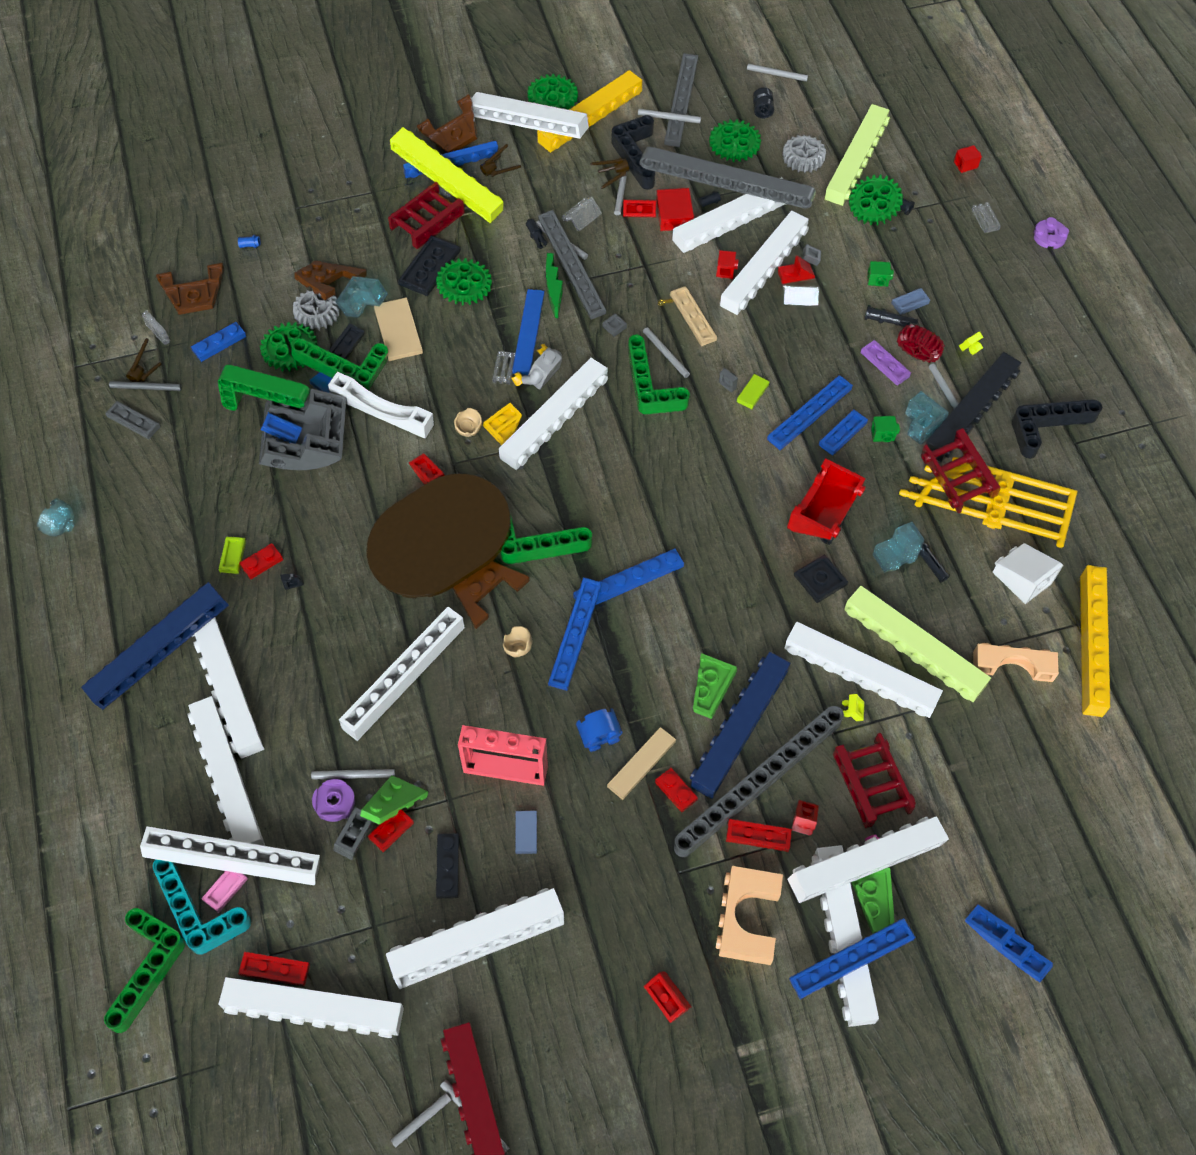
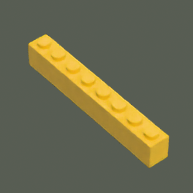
[537,70,642,153]
[1080,565,1110,717]

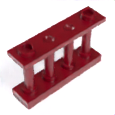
[388,182,465,249]
[921,428,1001,513]
[833,733,916,829]

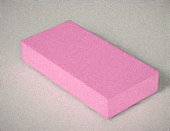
[202,871,248,913]

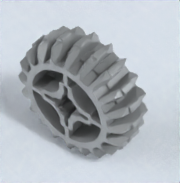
[782,134,826,173]
[293,289,340,331]

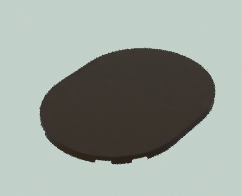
[366,474,511,599]

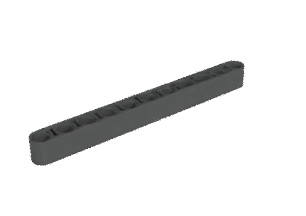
[640,147,816,208]
[674,706,844,857]

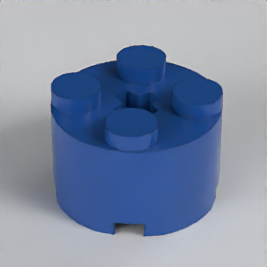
[576,708,623,752]

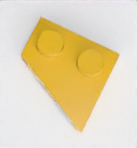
[483,403,522,446]

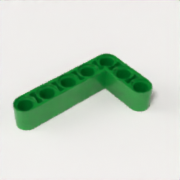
[628,335,690,414]
[291,338,388,390]
[218,365,310,411]
[500,513,592,564]
[104,908,185,1033]

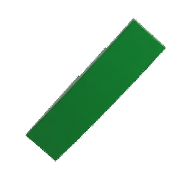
[546,253,563,318]

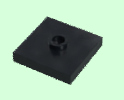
[794,554,848,603]

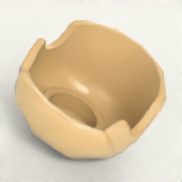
[454,408,482,437]
[503,626,533,658]

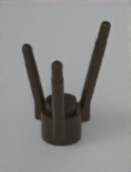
[480,144,521,177]
[590,158,629,189]
[126,338,162,382]

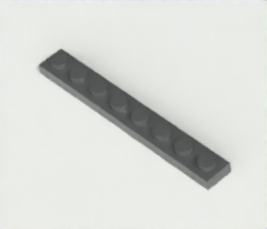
[664,53,699,147]
[538,210,606,320]

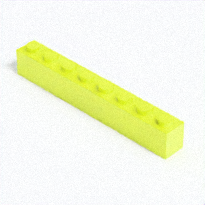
[390,127,503,223]

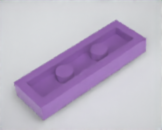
[861,340,911,386]

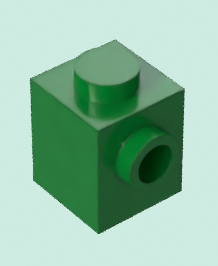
[867,261,894,287]
[871,416,900,442]

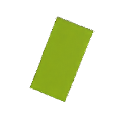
[737,374,770,409]
[219,537,246,574]

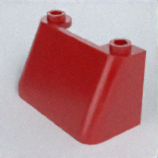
[787,458,866,540]

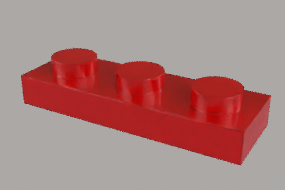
[726,819,792,852]
[238,952,310,986]

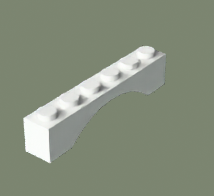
[328,372,434,438]

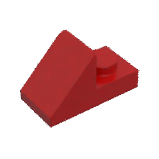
[777,256,815,284]
[792,800,819,835]

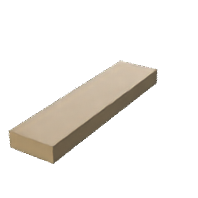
[670,286,717,346]
[607,727,676,800]

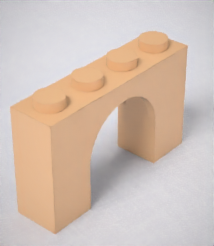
[716,866,783,965]

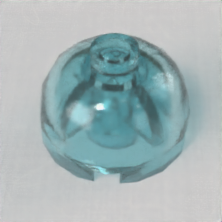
[37,498,75,537]

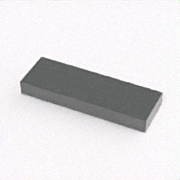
[105,401,160,439]

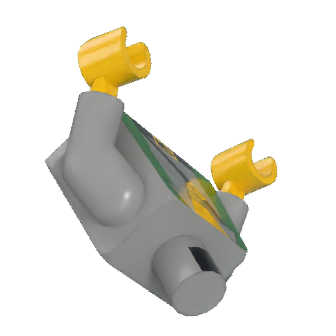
[511,344,562,390]

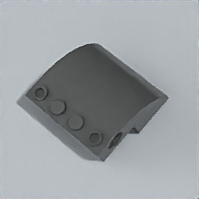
[259,389,346,470]

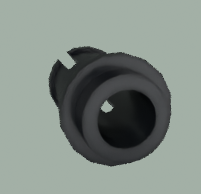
[699,191,721,208]

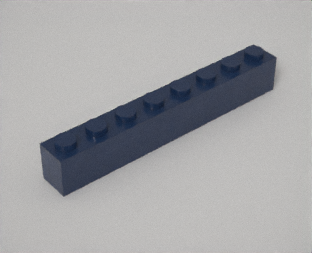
[81,582,229,710]
[690,652,791,799]

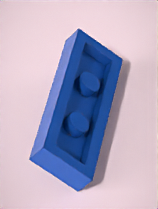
[191,322,246,362]
[819,410,868,456]

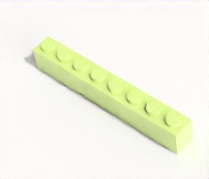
[825,104,890,206]
[844,586,991,702]

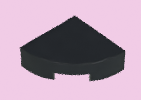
[280,574,304,590]

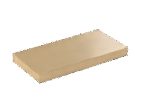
[373,298,423,361]

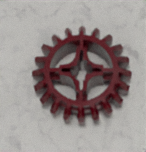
[897,324,945,363]

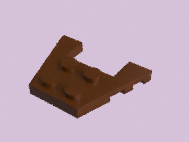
[417,94,477,153]
[294,261,367,300]
[156,263,224,315]
[453,561,530,629]

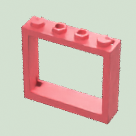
[458,725,548,786]

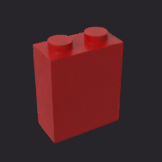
[656,188,694,231]

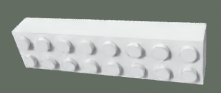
[386,888,564,989]

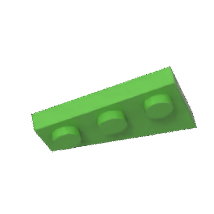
[693,653,737,719]
[360,775,428,824]
[851,868,895,933]

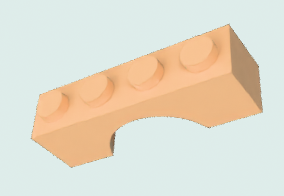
[973,643,1059,682]

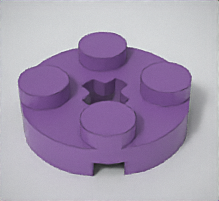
[1034,217,1069,249]
[312,779,355,822]

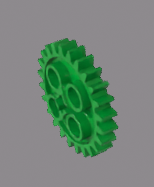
[527,74,578,110]
[709,119,761,162]
[849,174,903,226]
[436,258,492,306]
[260,322,318,372]

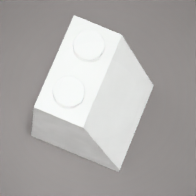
[993,543,1063,604]

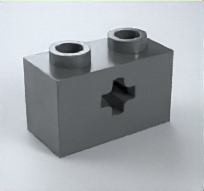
[333,807,373,860]

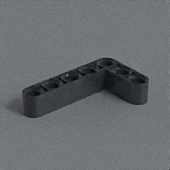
[611,115,655,190]
[1012,399,1103,459]

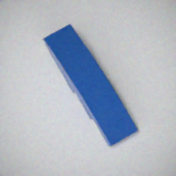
[965,904,1053,983]

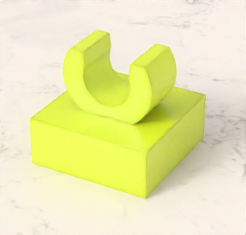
[959,332,983,355]
[842,694,864,721]

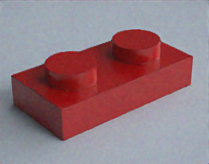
[239,543,283,580]
[655,768,698,813]
[368,809,414,852]

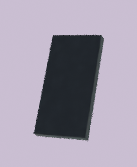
[398,235,461,297]

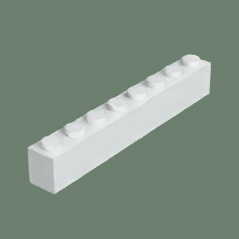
[472,92,589,139]
[672,177,786,253]
[720,210,809,315]
[499,358,608,470]
[339,607,464,741]
[192,617,264,759]
[784,622,943,718]
[187,696,265,846]
[788,816,949,903]
[140,827,320,885]
[812,845,879,1027]
[219,977,404,1038]

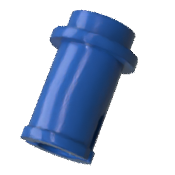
[238,235,261,248]

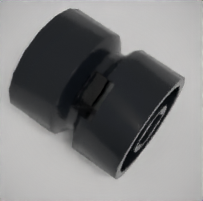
[753,87,775,119]

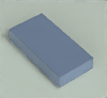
[891,288,930,315]
[515,811,537,854]

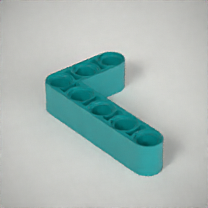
[153,859,251,955]

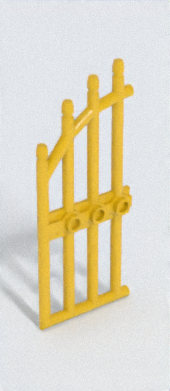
[899,457,1078,548]

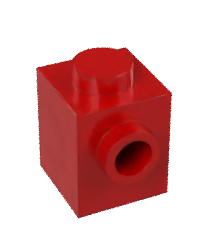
[954,145,982,173]
[716,250,739,279]

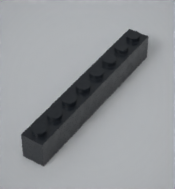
[925,352,1022,462]

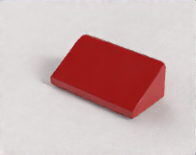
[623,200,656,218]
[644,971,691,1023]

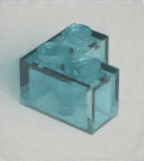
[336,276,388,318]
[905,391,949,445]
[873,521,925,572]

